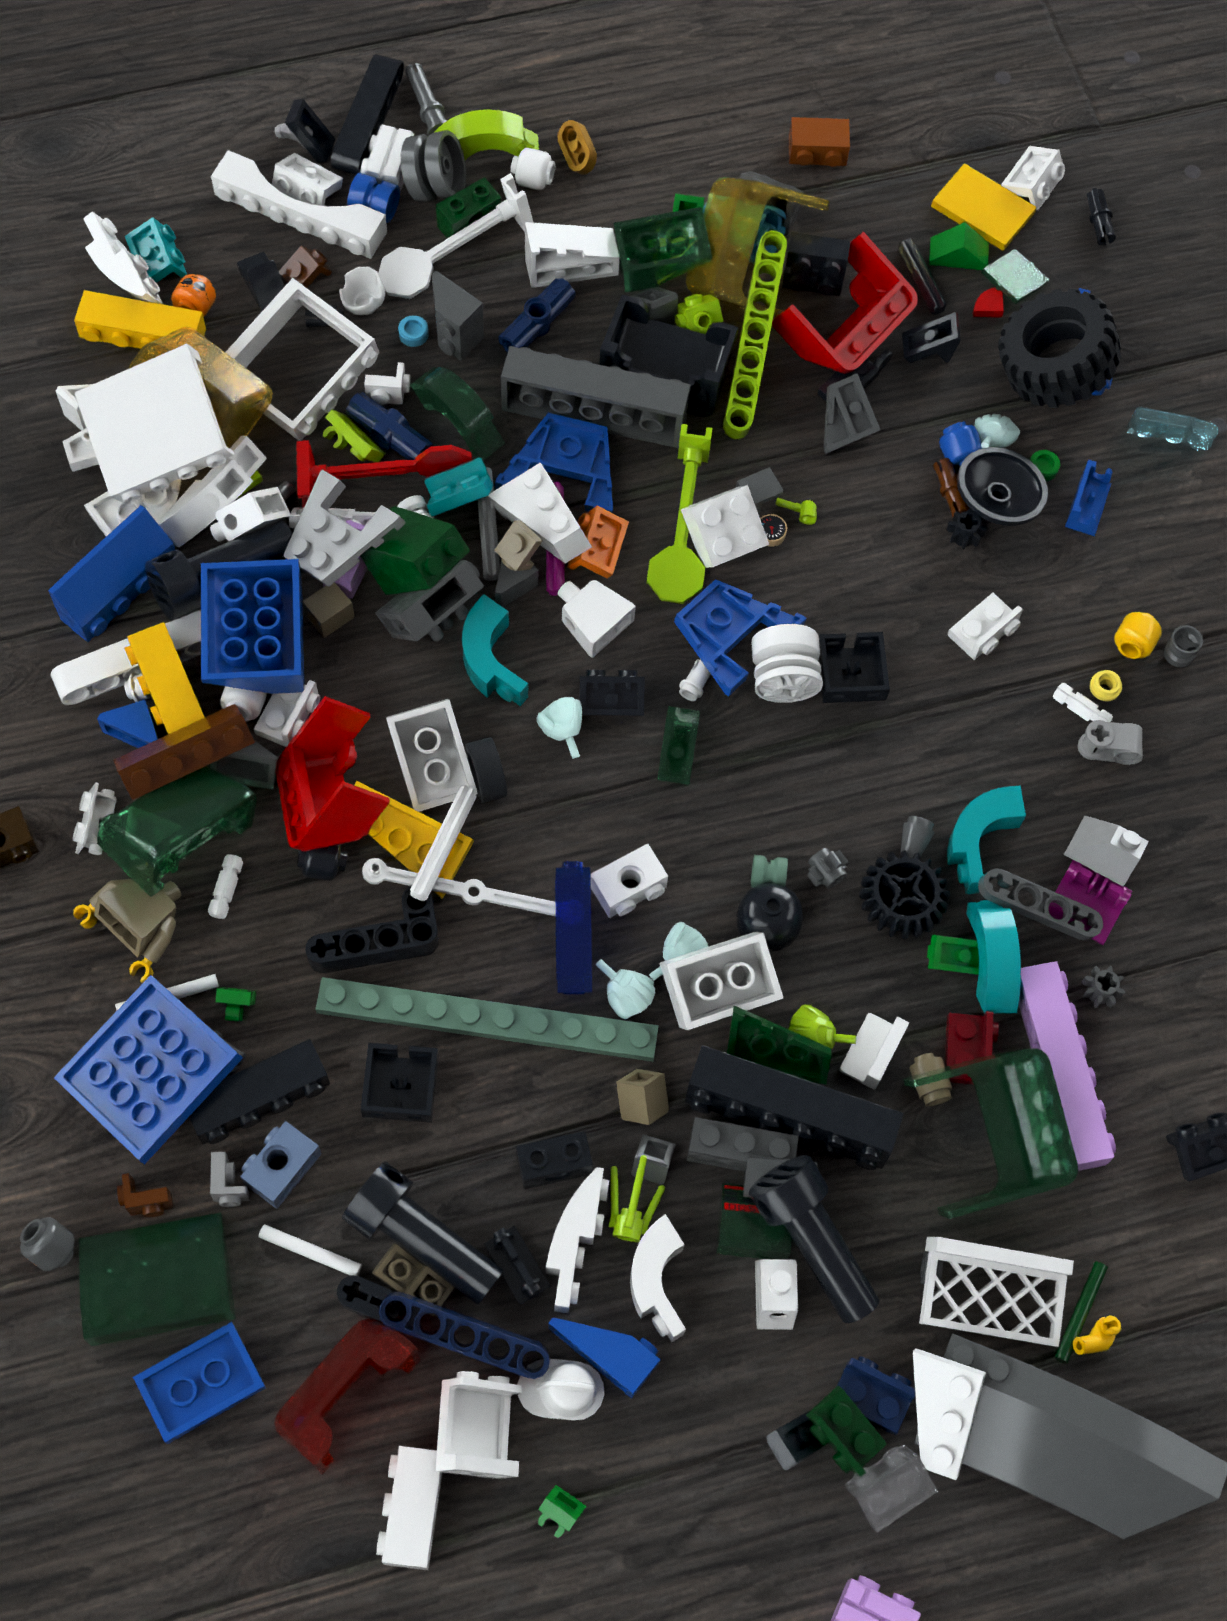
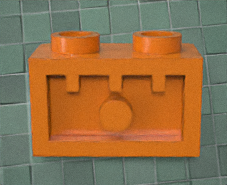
[567,505,629,578]

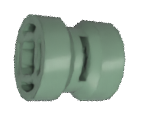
[751,855,788,888]

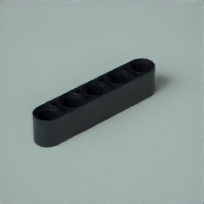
[331,54,404,175]

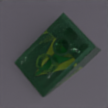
[613,207,712,293]

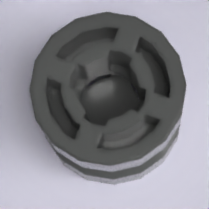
[1163,625,1203,667]

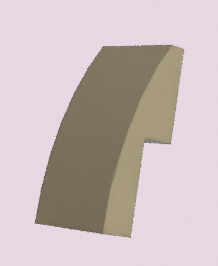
[372,1244,455,1317]

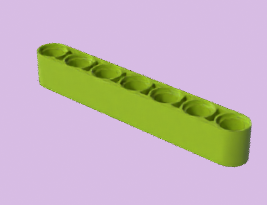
[723,231,787,439]

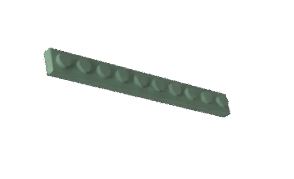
[315,977,659,1062]

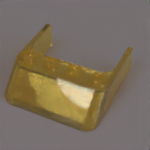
[686,177,830,317]

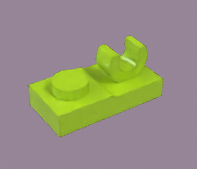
[322,409,385,462]

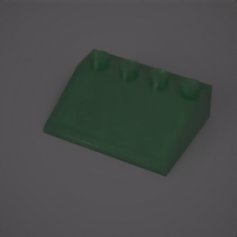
[79,1212,236,1346]

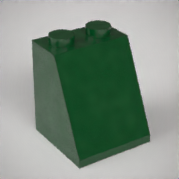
[360,506,470,595]

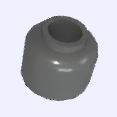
[20,1217,75,1271]

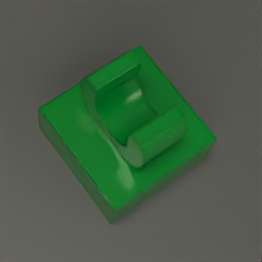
[215,987,257,1022]
[538,1485,586,1538]

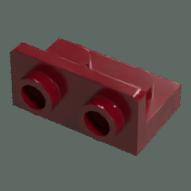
[945,1011,999,1086]

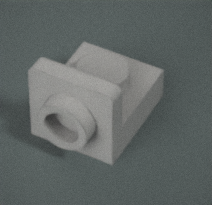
[210,1152,249,1207]

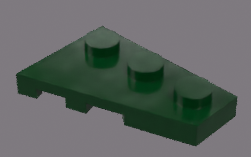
[726,1005,831,1085]

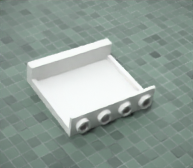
[74,344,235,503]

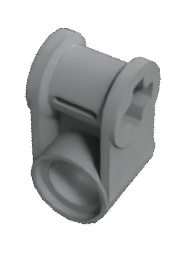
[1077,720,1143,765]

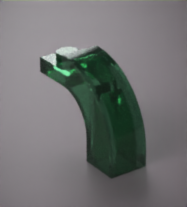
[410,367,505,460]

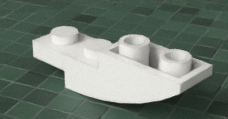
[83,211,163,304]
[158,436,267,547]
[546,1167,609,1313]

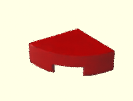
[973,287,1004,317]

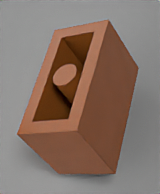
[789,117,850,166]

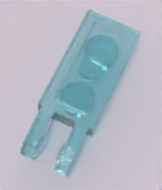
[1127,407,1219,451]

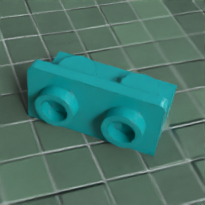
[125,217,187,283]
[425,458,493,517]

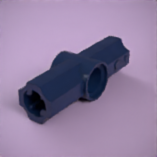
[499,278,576,352]
[346,392,433,460]

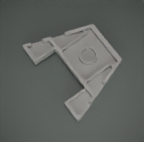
[283,470,406,587]

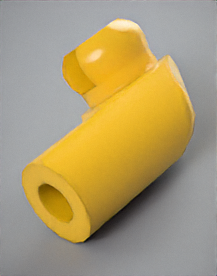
[1073,1315,1121,1355]

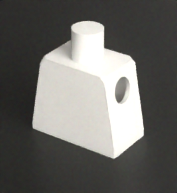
[210,487,291,542]
[558,580,636,658]
[755,1259,798,1330]

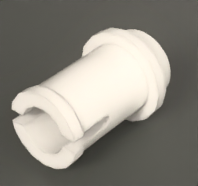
[679,659,711,701]

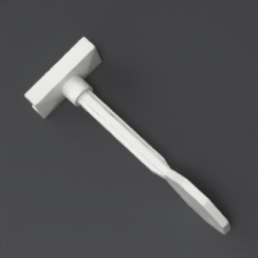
[378,173,534,299]

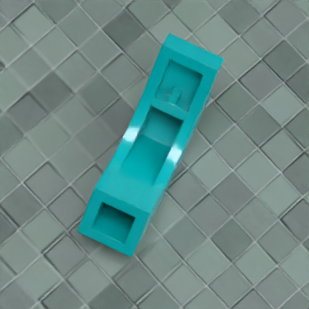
[462,594,528,706]
[947,786,1026,894]
[966,900,1021,1014]

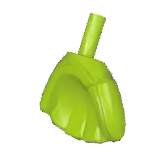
[788,1004,857,1049]

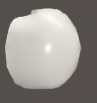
[339,267,385,315]

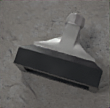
[274,99,336,163]

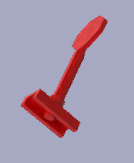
[296,440,473,508]

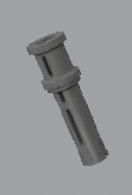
[405,63,447,136]

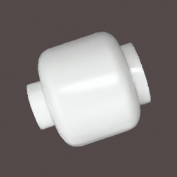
[511,148,555,190]
[220,686,267,722]

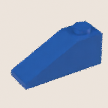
[548,1317,661,1399]

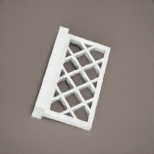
[919,1237,1074,1347]

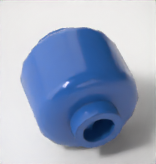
[939,421,982,466]

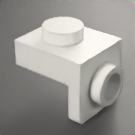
[364,362,411,405]

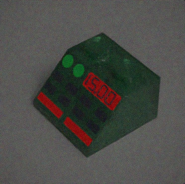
[716,1183,792,1260]

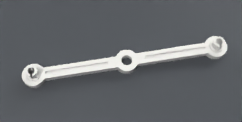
[362,858,584,925]

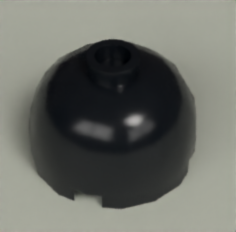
[736,883,803,951]

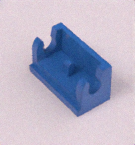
[1065,459,1113,536]

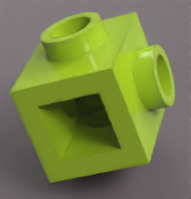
[675,294,724,334]

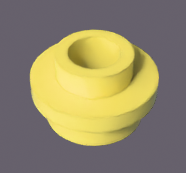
[1090,670,1122,701]

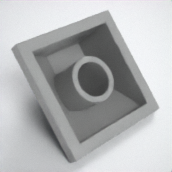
[1064,816,1149,887]

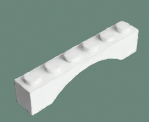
[211,150,387,259]

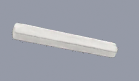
[410,786,477,901]

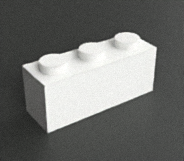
[376,1446,442,1570]

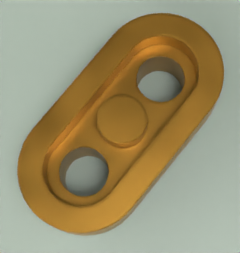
[558,120,597,175]

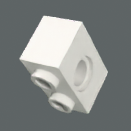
[589,844,668,918]

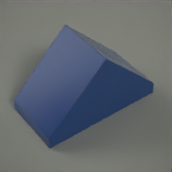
[97,700,159,748]

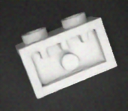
[1001,146,1065,210]
[272,153,343,206]
[947,593,1023,660]
[254,680,320,747]

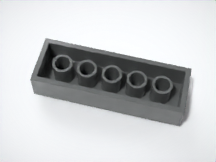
[501,346,691,448]

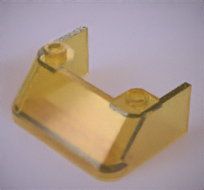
[126,327,272,448]

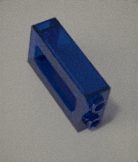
[555,861,592,995]

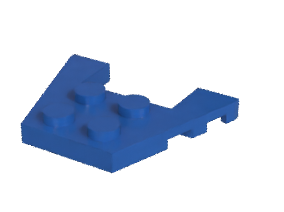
[495,412,613,513]
[674,579,807,697]

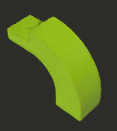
[434,110,539,160]

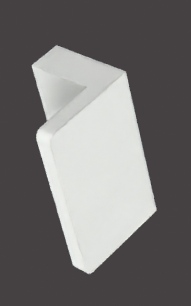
[839,1013,909,1090]

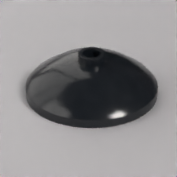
[957,447,1048,526]

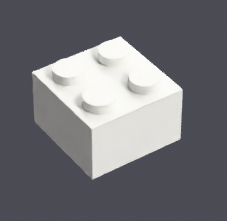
[681,485,769,568]

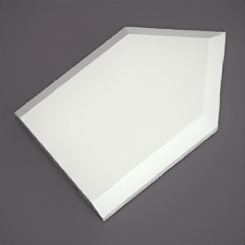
[84,479,181,536]

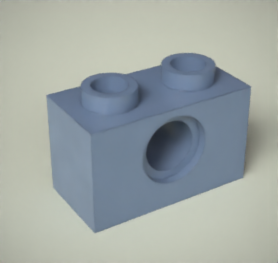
[240,1121,321,1209]

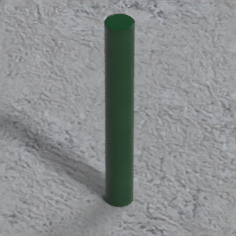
[1054,1261,1108,1364]

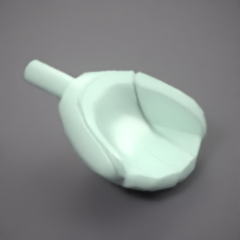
[974,414,1020,448]
[536,697,582,759]
[649,922,708,981]
[595,959,655,1019]

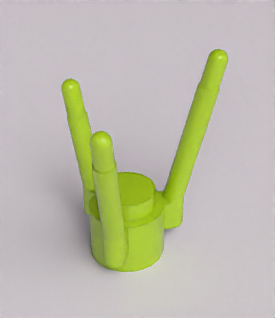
[608,1155,665,1242]

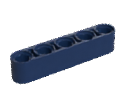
[379,1292,550,1379]

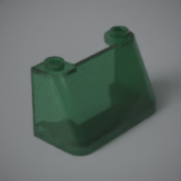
[97,766,257,897]

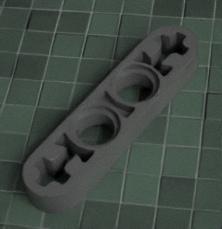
[978,868,1103,941]

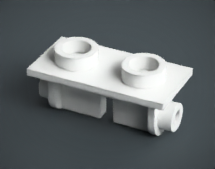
[73,782,117,855]

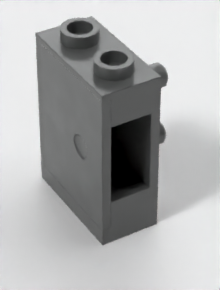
[375,560,484,642]

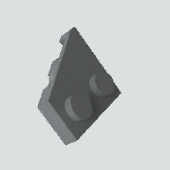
[824,373,881,454]

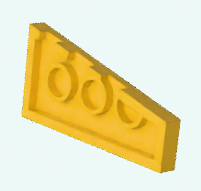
[355,781,474,899]

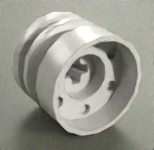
[751,624,823,703]

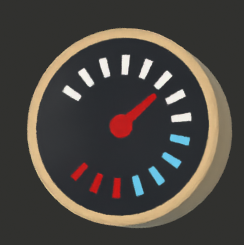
[760,514,787,547]

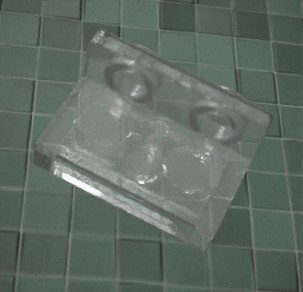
[845,1445,938,1533]

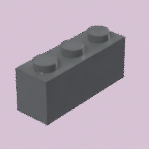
[687,1117,799,1172]

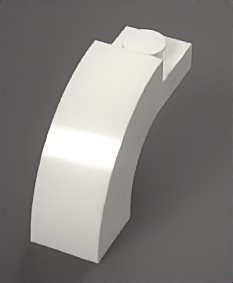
[630,1214,686,1342]

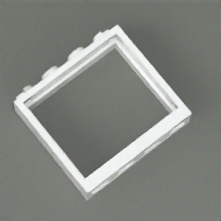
[212,278,380,441]

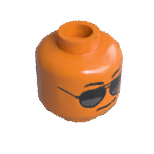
[171,274,216,317]

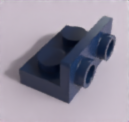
[836,1356,916,1435]

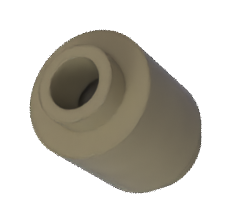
[909,1053,952,1107]

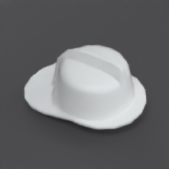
[517,1359,604,1421]

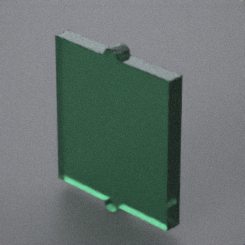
[981,249,1049,304]

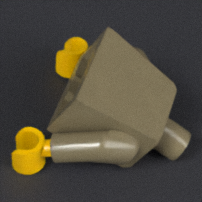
[73,876,181,983]

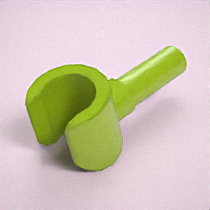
[775,498,817,525]

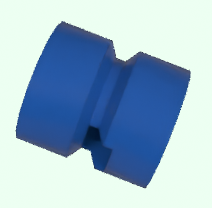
[347,173,400,223]

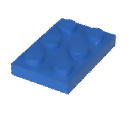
[133,1322,266,1444]

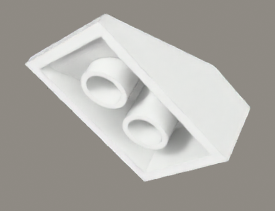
[386,699,478,812]

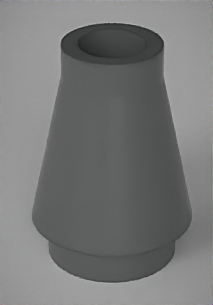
[899,816,935,860]

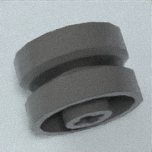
[401,130,466,203]

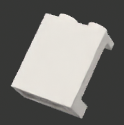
[435,1371,522,1479]

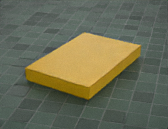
[931,163,1037,251]

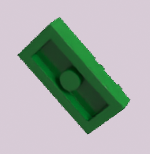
[927,935,979,975]

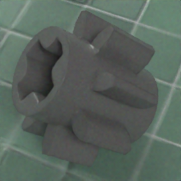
[807,848,849,889]
[1081,966,1125,1008]

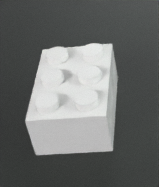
[659,932,783,1030]

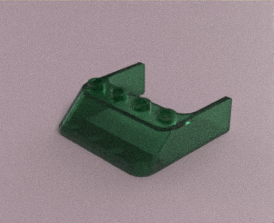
[903,1048,1078,1219]

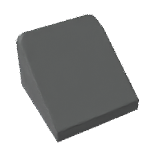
[631,1134,676,1184]

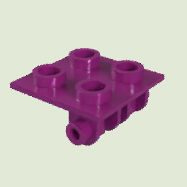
[1048,860,1132,945]

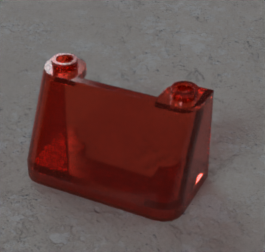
[275,1319,421,1475]

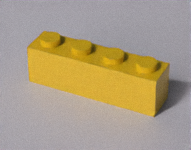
[74,290,206,353]
[124,622,205,734]

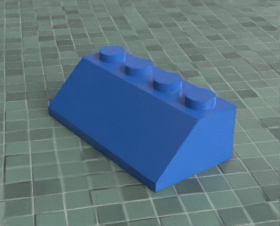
[48,505,175,642]

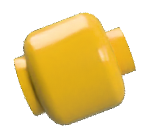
[1114,612,1162,659]

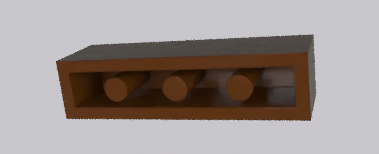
[113,704,255,800]

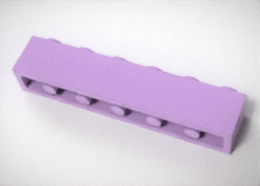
[1019,961,1116,1173]

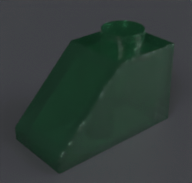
[657,706,700,784]

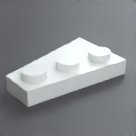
[913,1348,986,1480]

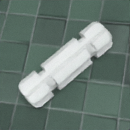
[1053,683,1113,729]
[208,854,243,919]

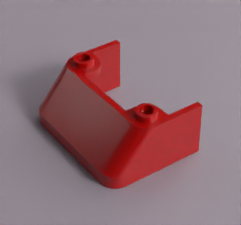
[772,231,918,373]
[276,696,390,851]

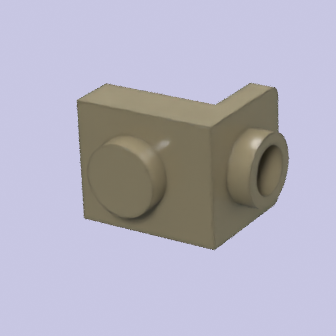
[494,520,543,571]

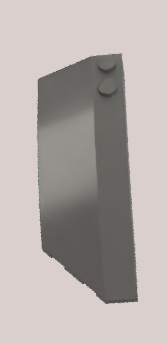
[914,1333,1227,1540]

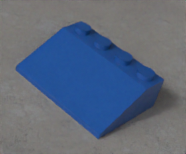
[201,559,305,694]

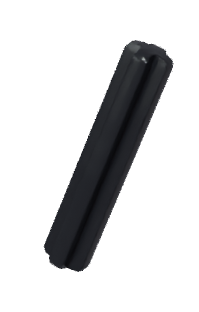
[898,238,947,315]

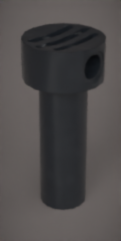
[145,520,292,621]
[749,1155,880,1323]
[342,1161,504,1305]

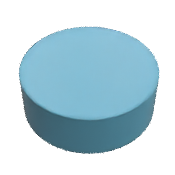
[398,316,429,347]

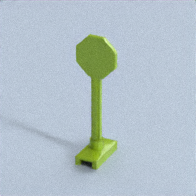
[647,424,713,604]

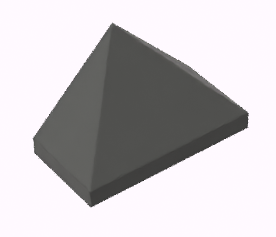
[209,740,278,790]

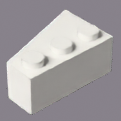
[525,222,619,288]
[488,462,592,563]

